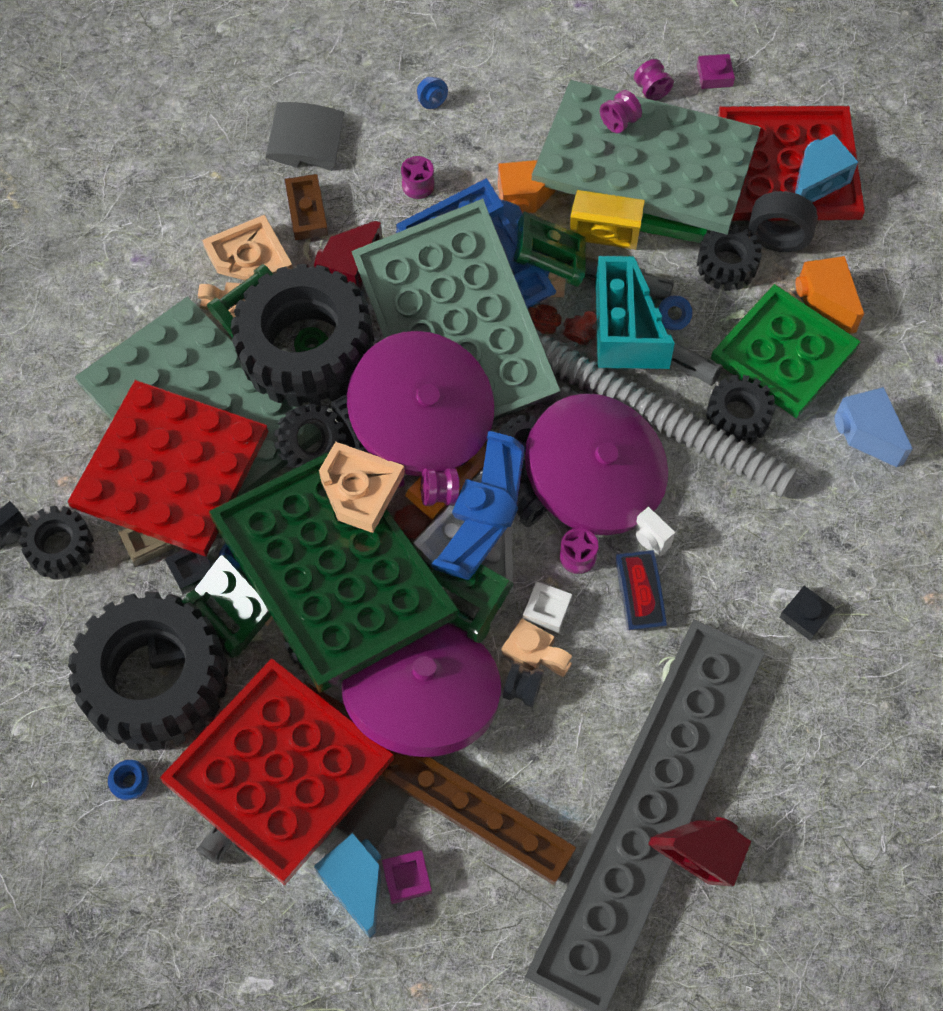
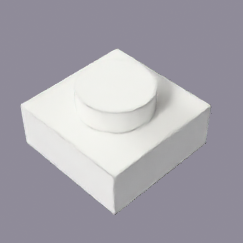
[634,507,675,556]
[523,581,572,633]

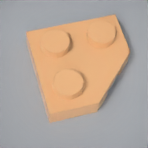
[202,215,293,281]
[319,442,405,533]

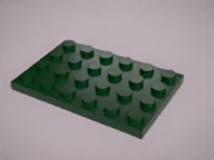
[209,452,458,693]

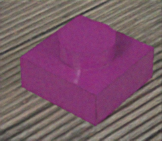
[697,54,735,89]
[382,850,432,904]

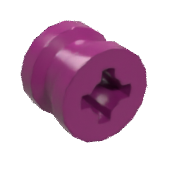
[633,59,674,101]
[599,90,642,133]
[401,156,435,199]
[420,468,459,506]
[559,528,599,574]

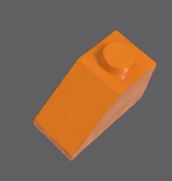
[498,160,556,213]
[795,256,864,334]

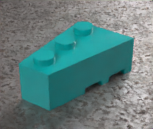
[596,256,675,369]

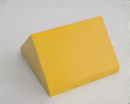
[570,190,645,250]

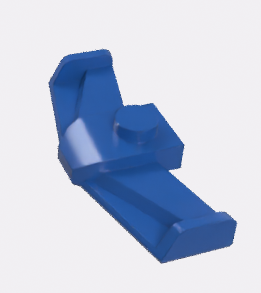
[431,431,525,580]

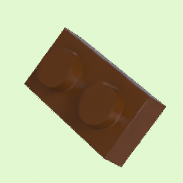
[284,174,328,241]

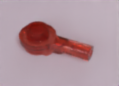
[528,304,563,334]
[563,311,597,346]
[394,504,432,540]

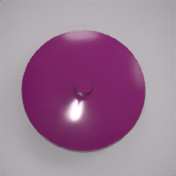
[347,331,494,477]
[525,394,668,535]
[342,623,501,757]

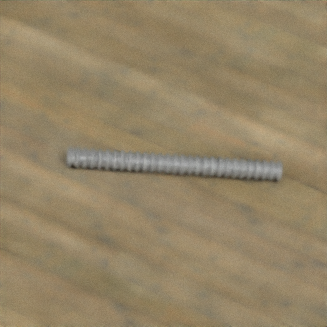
[536,330,797,498]

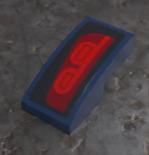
[615,550,667,630]

